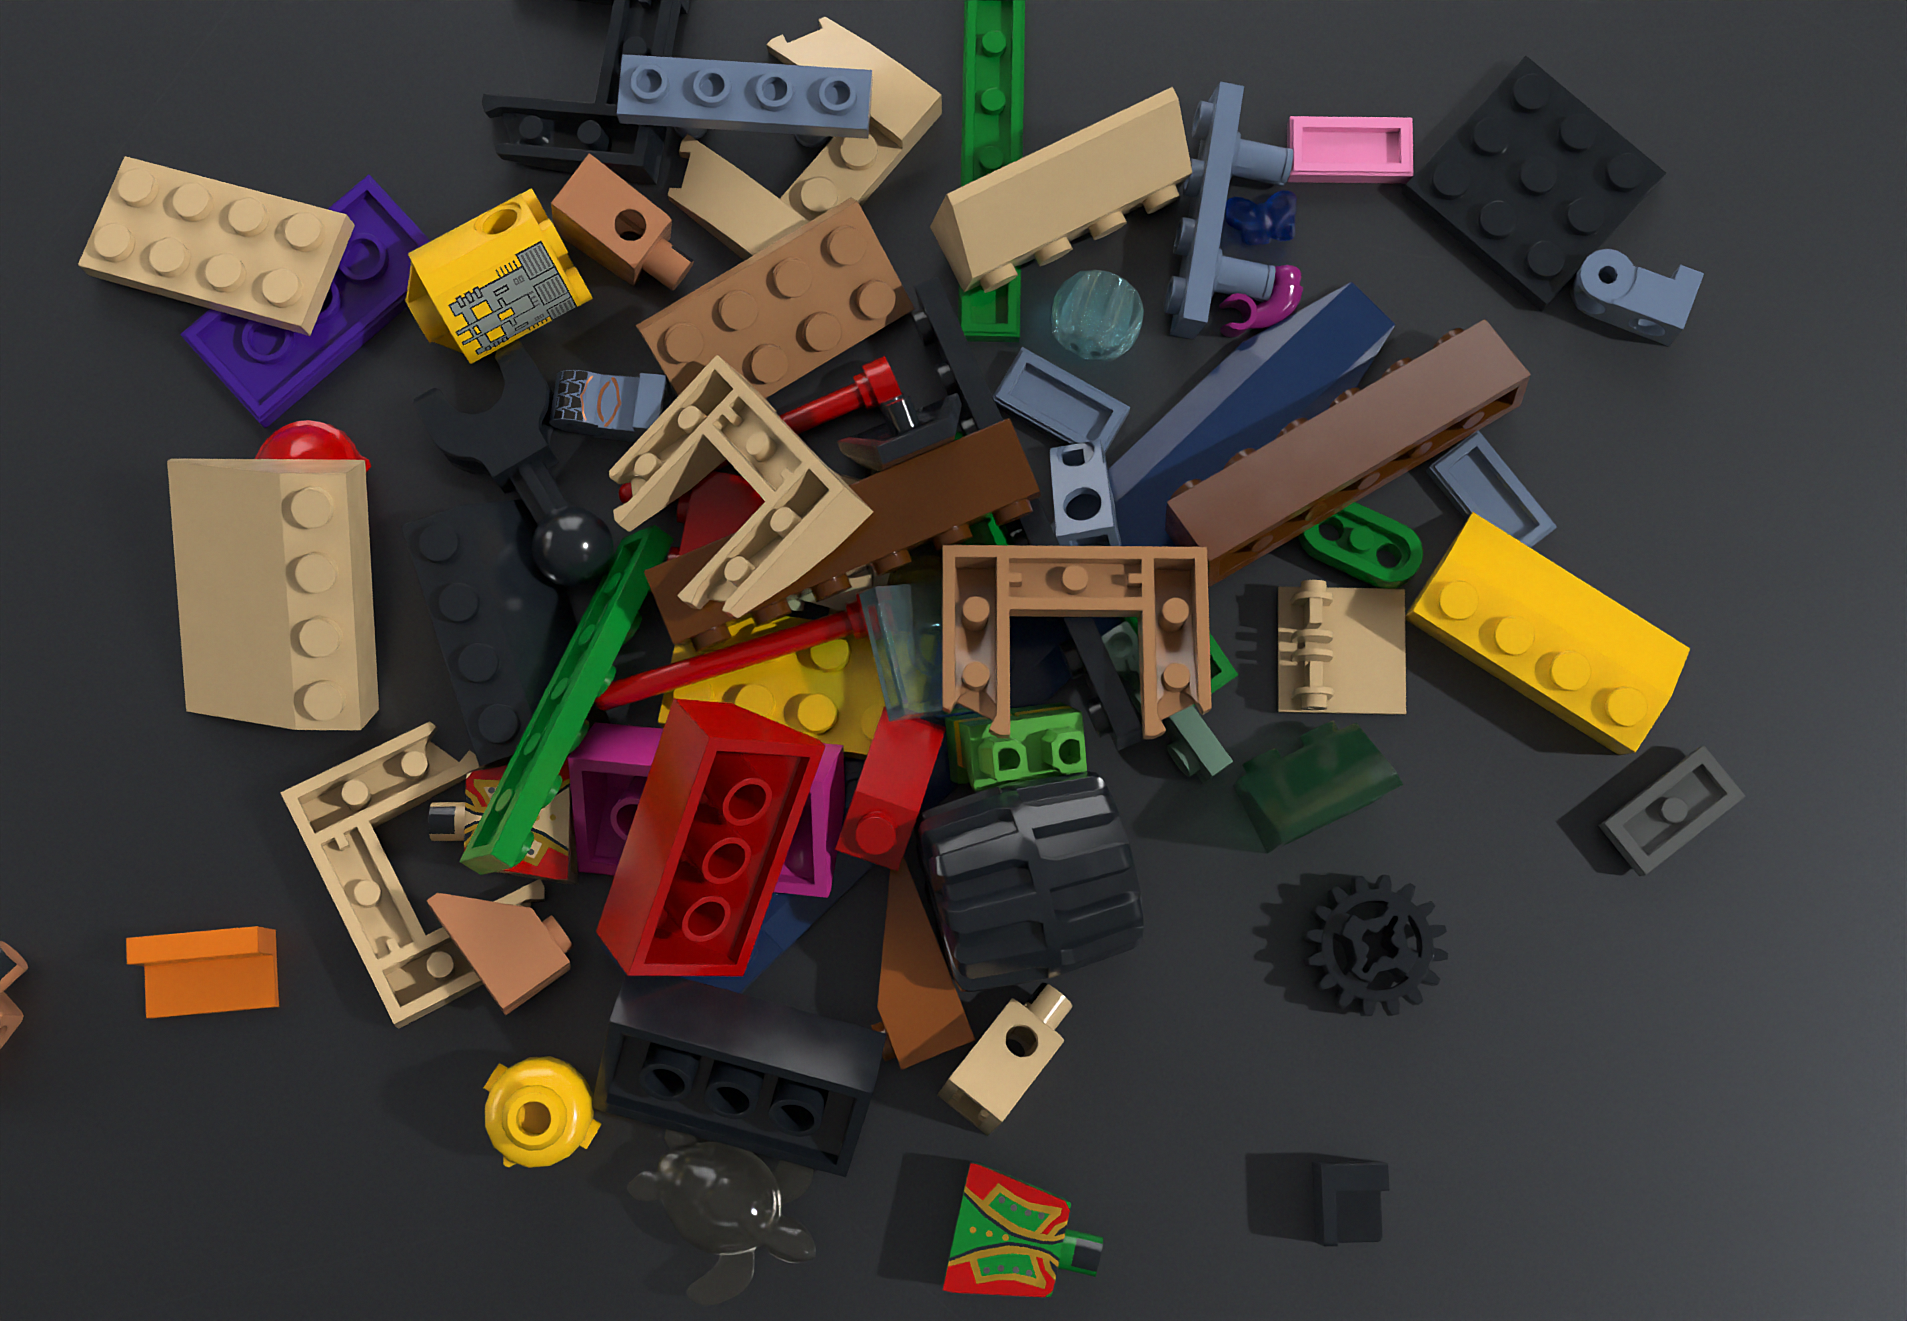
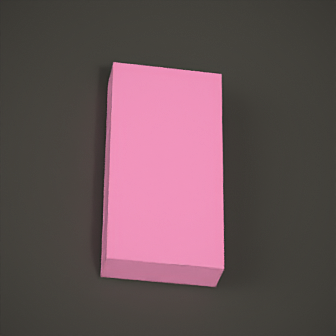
[1287,116,1413,184]

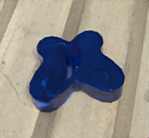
[1225,190,1297,245]

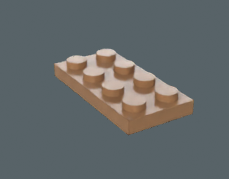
[636,197,915,398]

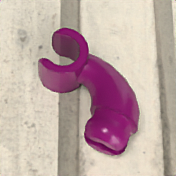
[1219,265,1304,338]

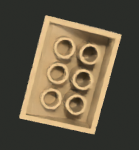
[167,459,379,730]

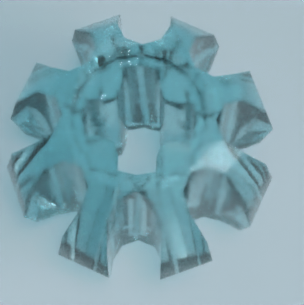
[1050,269,1144,361]

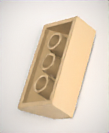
[930,87,1192,293]

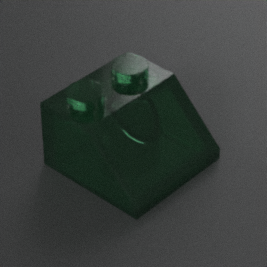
[1233,720,1403,854]

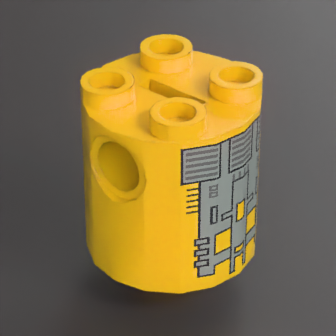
[405,188,593,364]

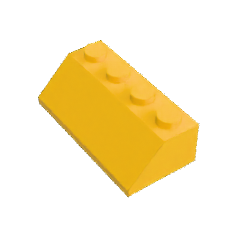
[1405,512,1690,756]

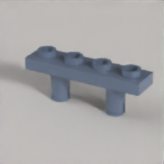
[617,54,873,148]
[1164,81,1293,340]

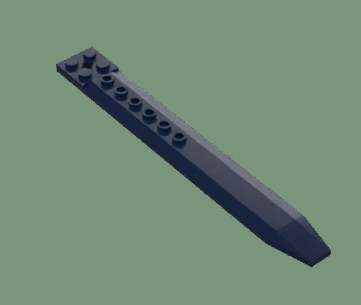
[600,282,1396,994]

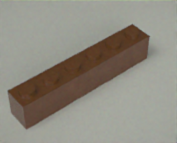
[1165,319,1531,588]
[644,418,1041,652]

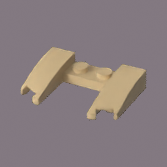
[668,17,942,261]
[609,355,873,618]
[280,722,545,1029]

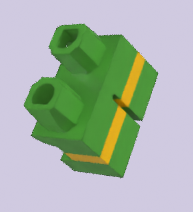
[945,702,1087,792]

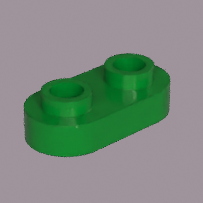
[1298,502,1423,589]

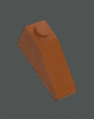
[871,856,975,1070]

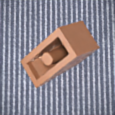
[426,893,574,1016]

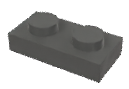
[1598,745,1746,877]

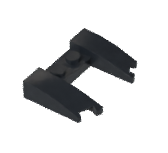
[482,0,690,185]

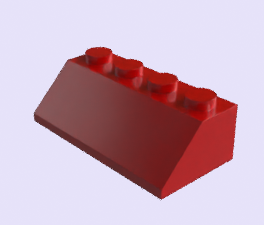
[596,698,826,976]

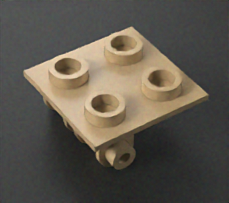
[1278,580,1406,715]

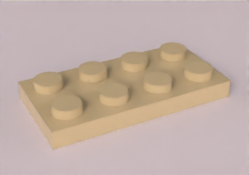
[78,156,355,336]

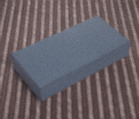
[992,347,1130,453]
[1426,430,1557,548]

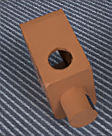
[551,153,694,291]

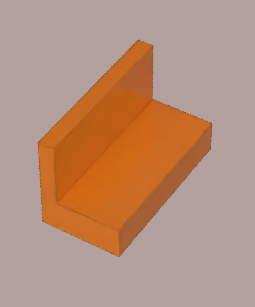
[126,926,279,1019]

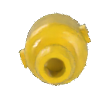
[483,1056,601,1168]

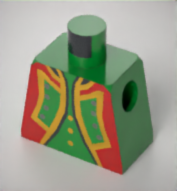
[943,1160,1103,1297]

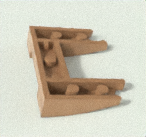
[941,545,1212,739]

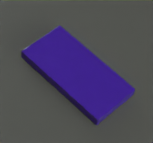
[180,174,430,428]

